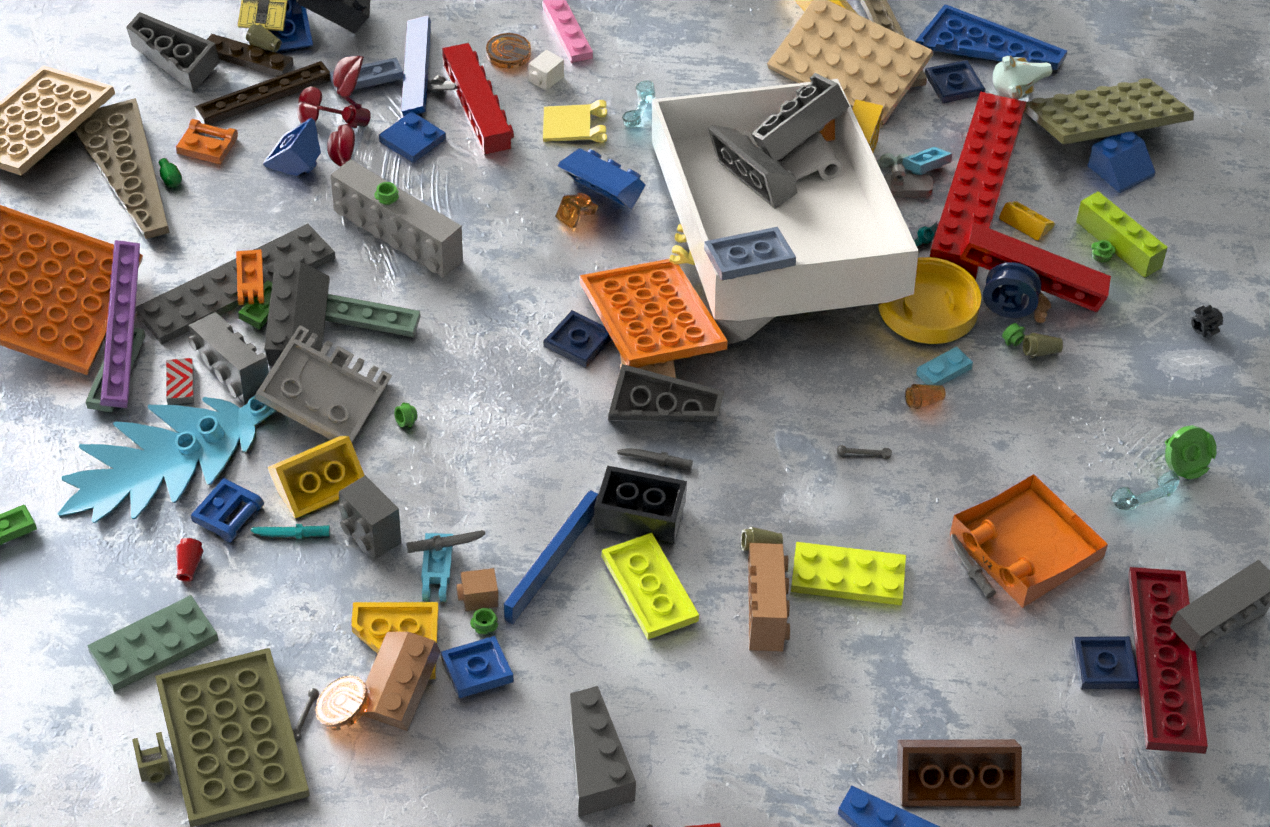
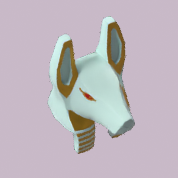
[993,55,1052,100]

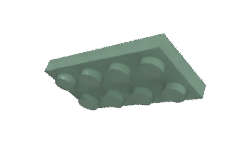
[87,595,218,692]

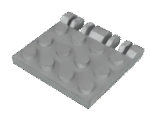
[254,325,392,443]

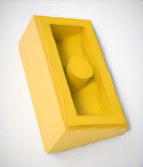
[999,201,1055,240]

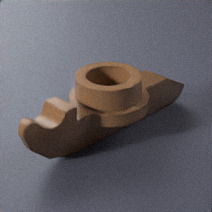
[1034,292,1051,323]

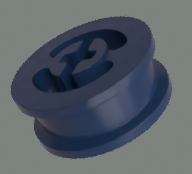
[983,262,1042,318]

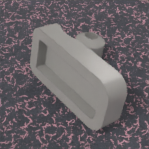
[884,164,933,197]

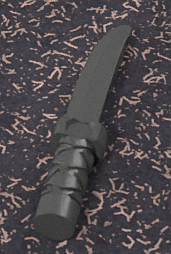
[617,448,693,471]
[406,530,485,553]
[951,534,996,598]

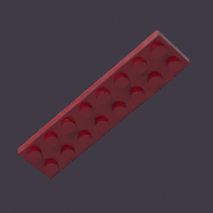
[1128,567,1208,754]

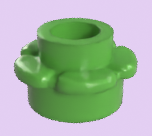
[374,182,399,205]
[1091,240,1116,263]
[1002,323,1025,346]
[394,402,418,428]
[470,608,498,635]

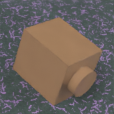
[456,568,499,611]

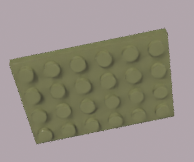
[1024,78,1194,145]
[155,648,310,827]

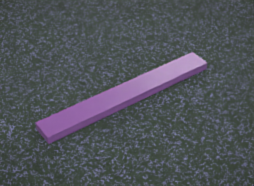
[100,240,140,408]

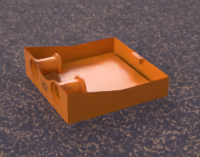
[950,474,1108,608]

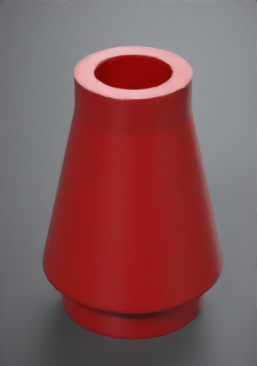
[176,538,204,582]

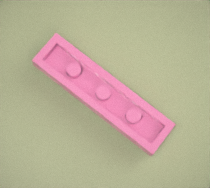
[543,0,593,63]

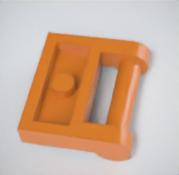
[176,119,238,165]

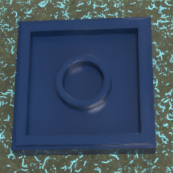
[925,60,986,104]
[543,310,612,368]
[1072,636,1139,689]

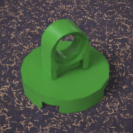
[1165,425,1217,479]

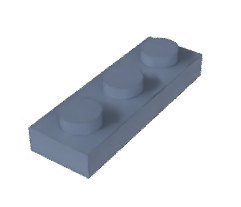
[330,57,404,93]

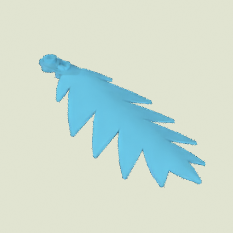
[57,395,276,523]

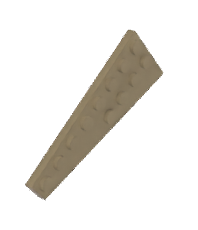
[74,98,170,239]

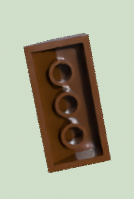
[897,739,1022,806]

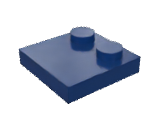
[379,111,446,163]
[441,636,514,698]

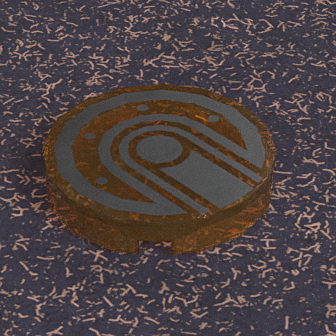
[486,33,531,69]
[315,675,370,731]

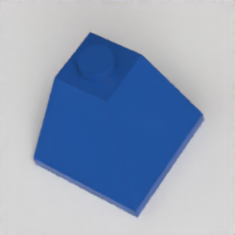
[263,118,321,176]

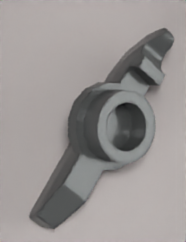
[427,75,457,92]

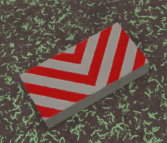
[166,358,194,405]

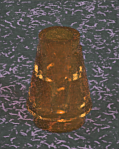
[905,384,946,410]

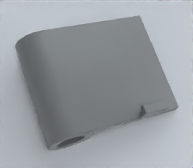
[778,131,842,180]

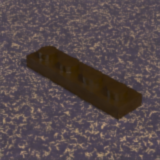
[207,33,294,77]

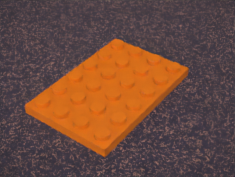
[580,259,728,368]

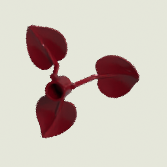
[297,56,371,166]

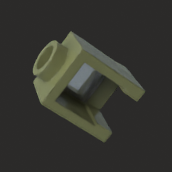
[132,732,172,783]

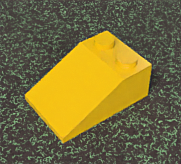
[852,99,883,154]

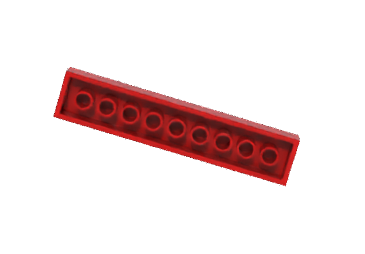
[930,92,1026,280]

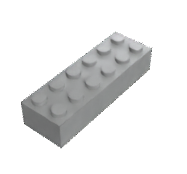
[331,159,463,278]

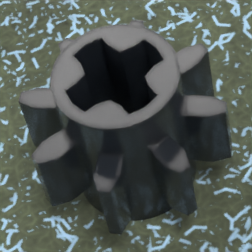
[1191,305,1223,337]

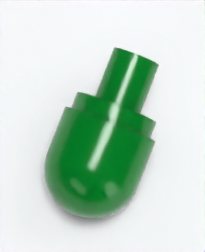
[158,158,182,188]

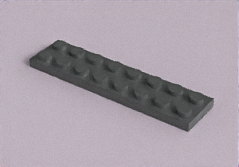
[135,224,335,344]

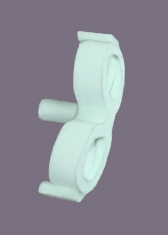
[877,153,909,168]

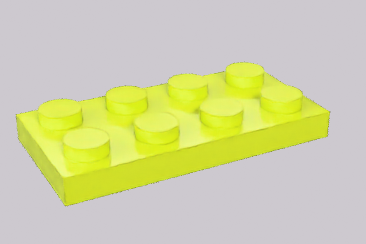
[601,533,699,640]
[791,542,906,605]

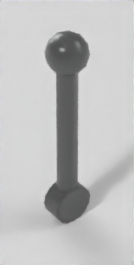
[837,445,892,459]
[292,688,319,742]

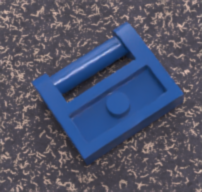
[191,478,264,542]

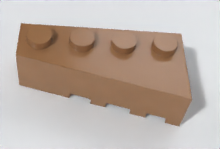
[748,543,790,652]

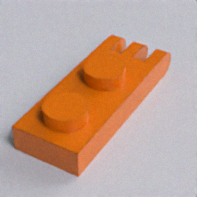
[236,249,264,305]

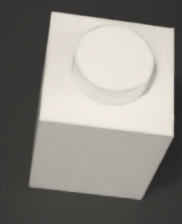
[529,50,564,91]

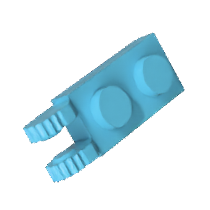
[421,533,453,602]

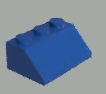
[558,148,646,210]

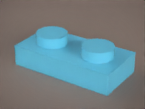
[902,147,952,175]
[916,346,973,390]

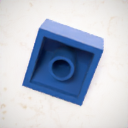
[1088,131,1156,193]

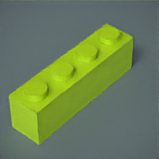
[1076,191,1168,278]

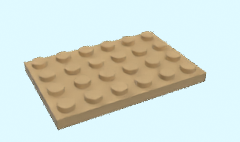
[767,0,933,125]
[0,65,115,175]

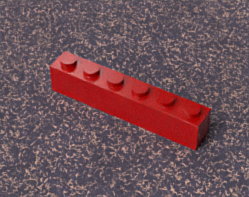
[442,43,514,155]
[959,222,1111,312]

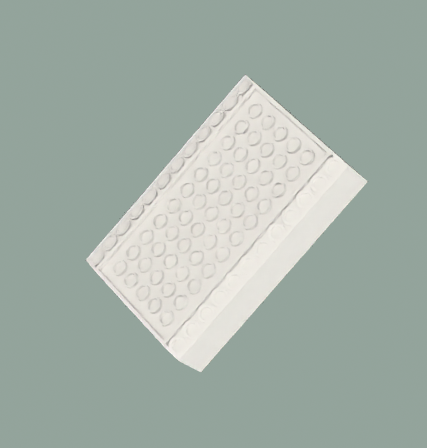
[652,79,918,321]

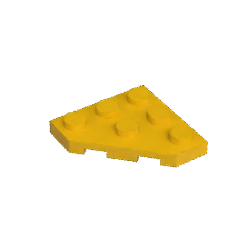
[351,602,439,679]

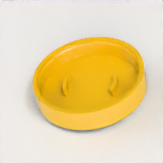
[878,257,981,344]

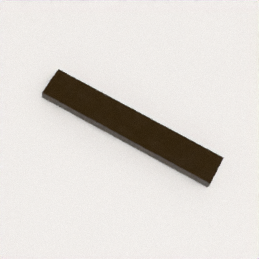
[194,61,331,125]

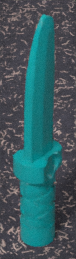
[251,524,330,539]

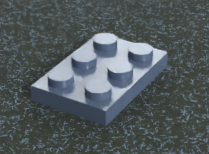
[704,227,796,281]

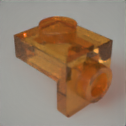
[555,193,598,228]

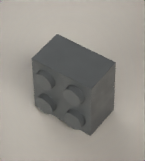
[338,475,402,559]

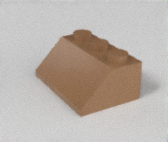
[354,632,441,731]

